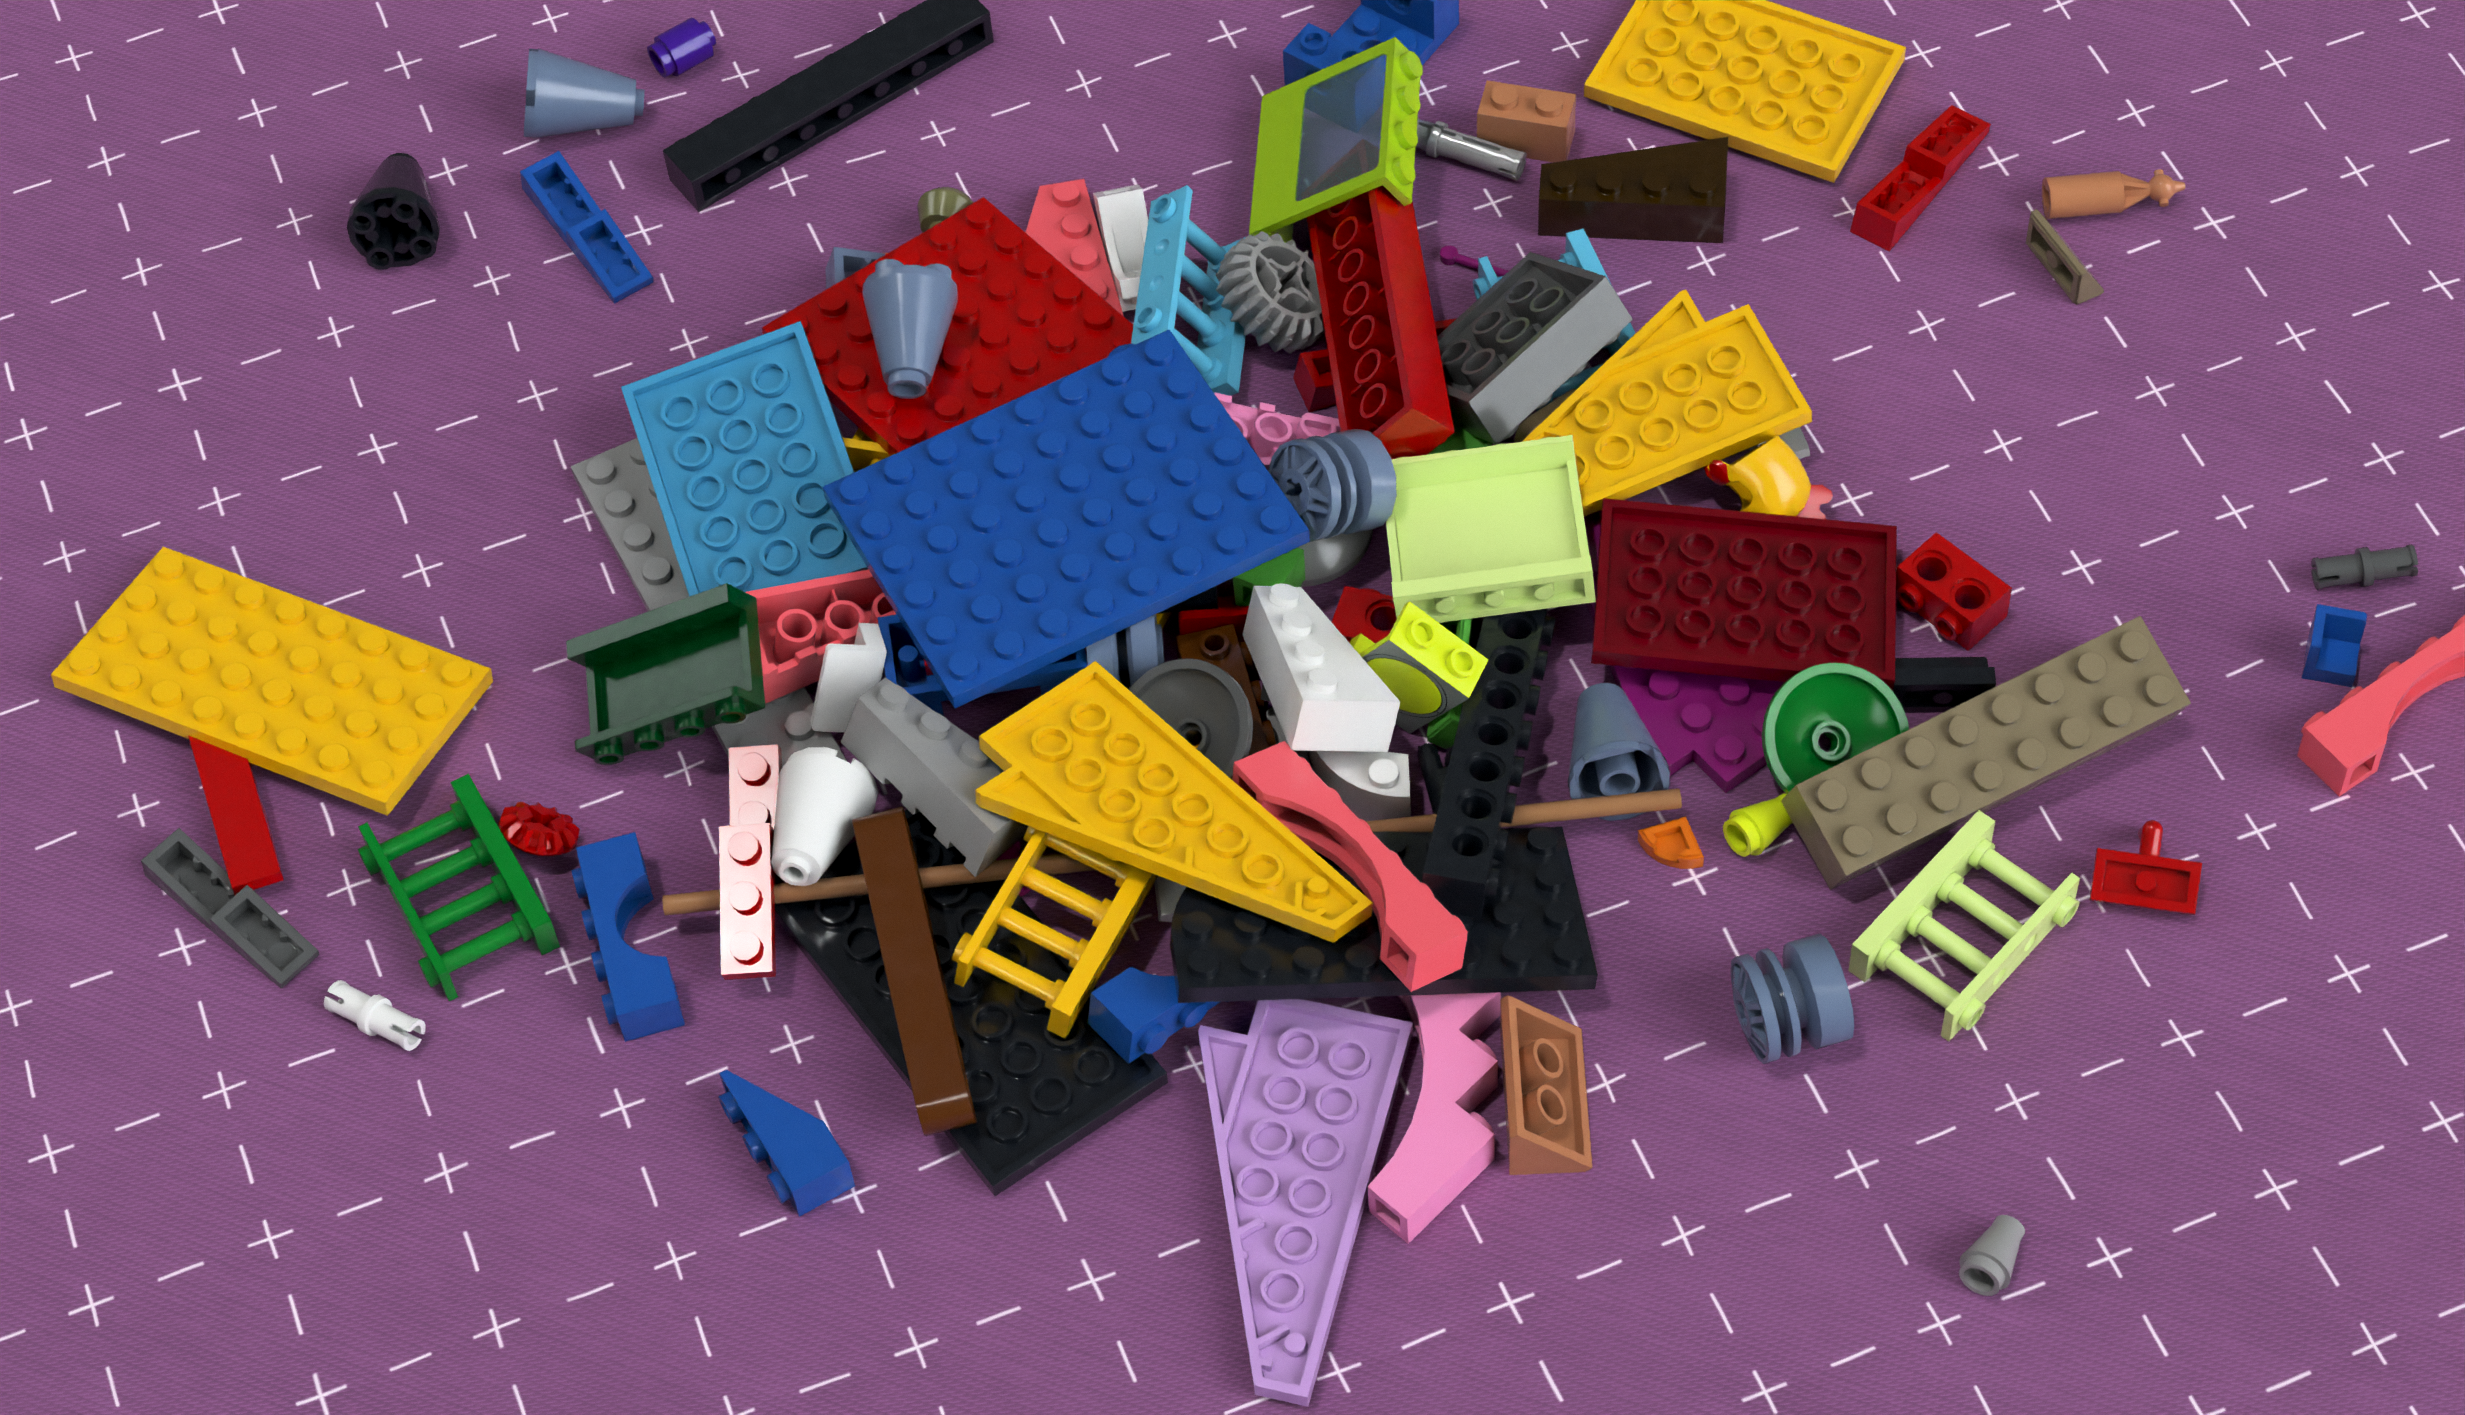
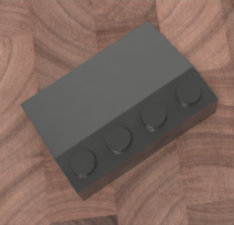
[1437,252,1633,444]

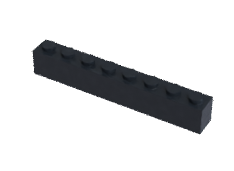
[663,0,994,212]

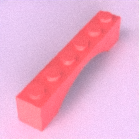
[2297,615,2465,797]
[1232,741,1468,992]

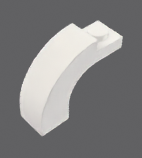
[1093,184,1148,312]

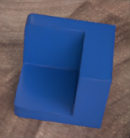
[2302,604,2367,687]

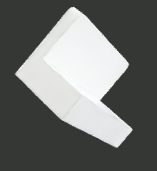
[810,623,887,732]

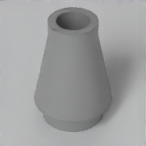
[1959,1215,2025,1296]

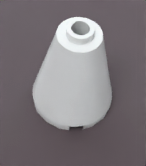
[771,747,878,886]

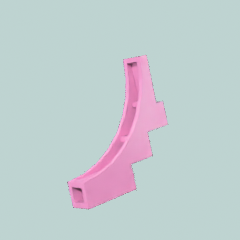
[1368,992,1501,1244]

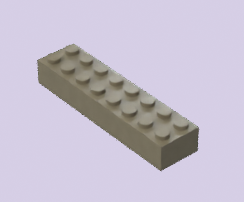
[1781,616,2191,890]

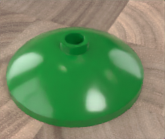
[1762,663,1909,794]

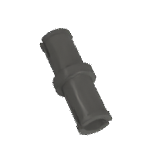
[2311,544,2418,590]

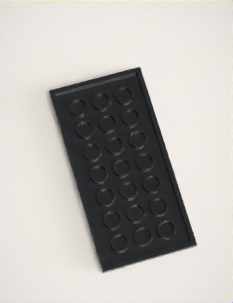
[775,809,1168,1196]

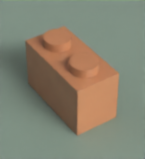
[1477,80,1576,162]

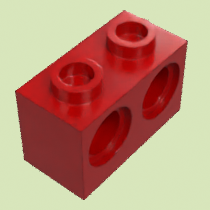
[1896,532,2012,651]

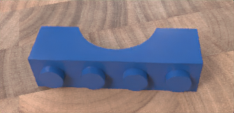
[571,832,685,1042]
[1088,967,1229,1064]

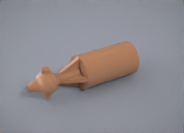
[2042,169,2185,219]

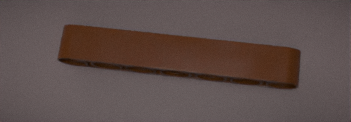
[852,806,977,1136]

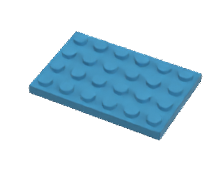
[621,321,868,597]

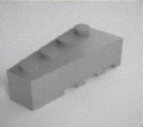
[841,677,1028,877]

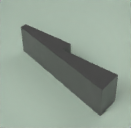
[141,828,319,989]

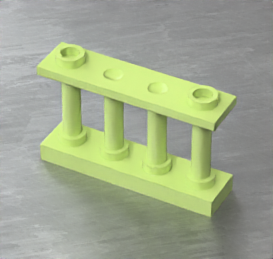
[1848,810,2080,1041]

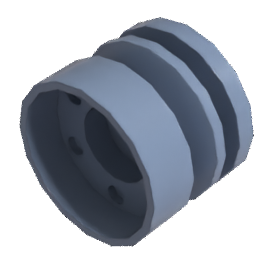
[1268,429,1397,542]
[1730,933,1854,1064]

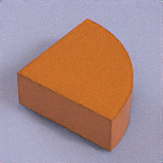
[1637,816,1704,869]

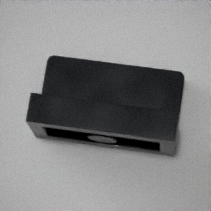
[1893,657,1996,713]

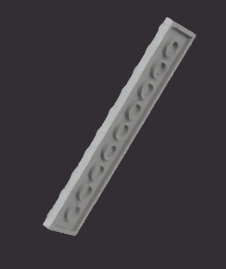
[571,438,847,768]

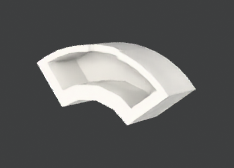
[1308,751,1411,821]

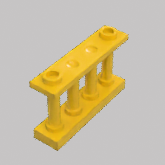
[952,826,1158,1038]

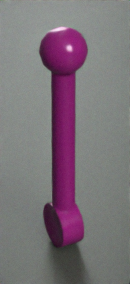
[1440,245,1509,277]

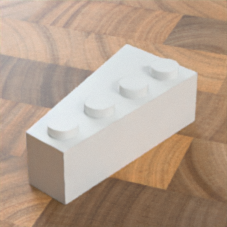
[1243,583,1400,752]

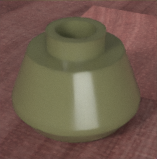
[917,187,973,233]

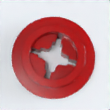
[498,802,580,856]

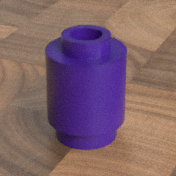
[647,17,716,78]

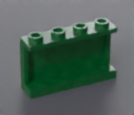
[566,583,765,765]

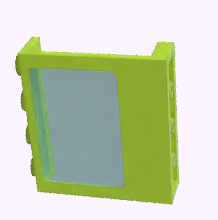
[1249,37,1423,243]

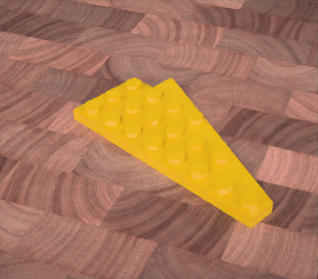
[1522,289,1812,517]
[975,661,1373,943]

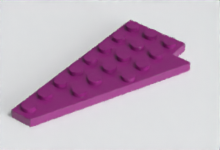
[1584,499,1785,793]

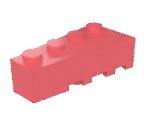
[745,569,896,704]

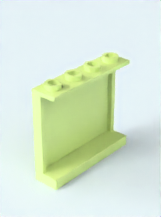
[1386,435,1596,623]

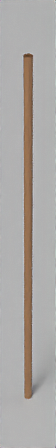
[662,788,1682,916]

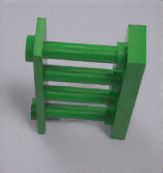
[357,774,560,1001]

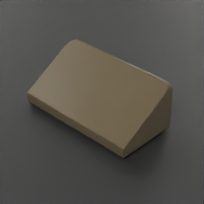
[2026,209,2104,305]

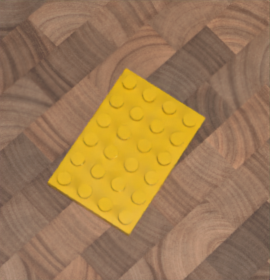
[1584,0,1906,183]

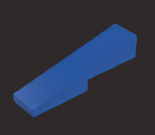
[520,151,654,304]

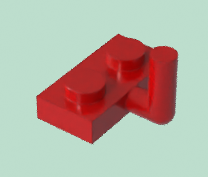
[2089,820,2202,915]

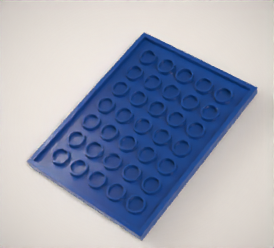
[823,329,1310,709]

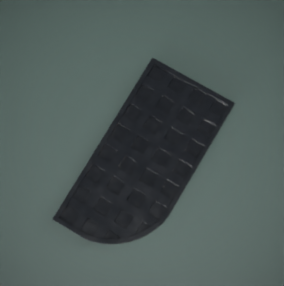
[1170,827,1598,1003]

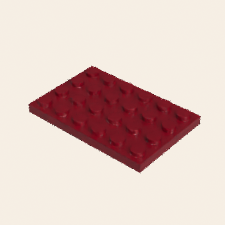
[1591,498,1897,691]

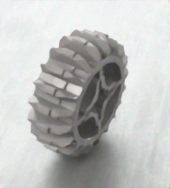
[1216,231,1325,354]

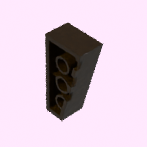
[1538,137,1728,243]

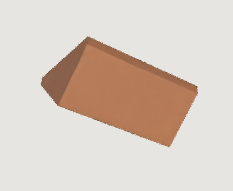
[1500,995,1592,1175]

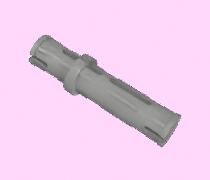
[1416,119,1527,181]

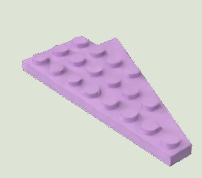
[1198,999,1413,1407]

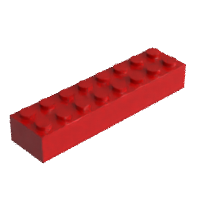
[1304,141,1454,459]

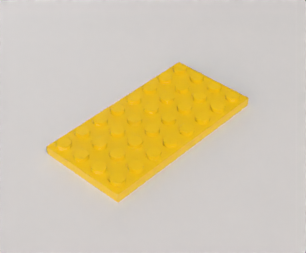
[51,547,493,816]

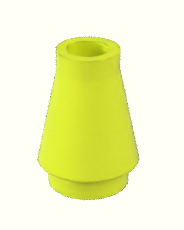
[1723,793,1793,857]

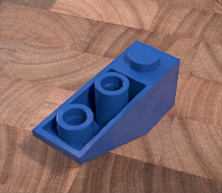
[718,1070,855,1217]

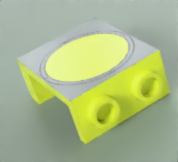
[1350,601,1488,734]

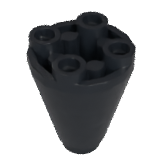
[347,153,440,270]

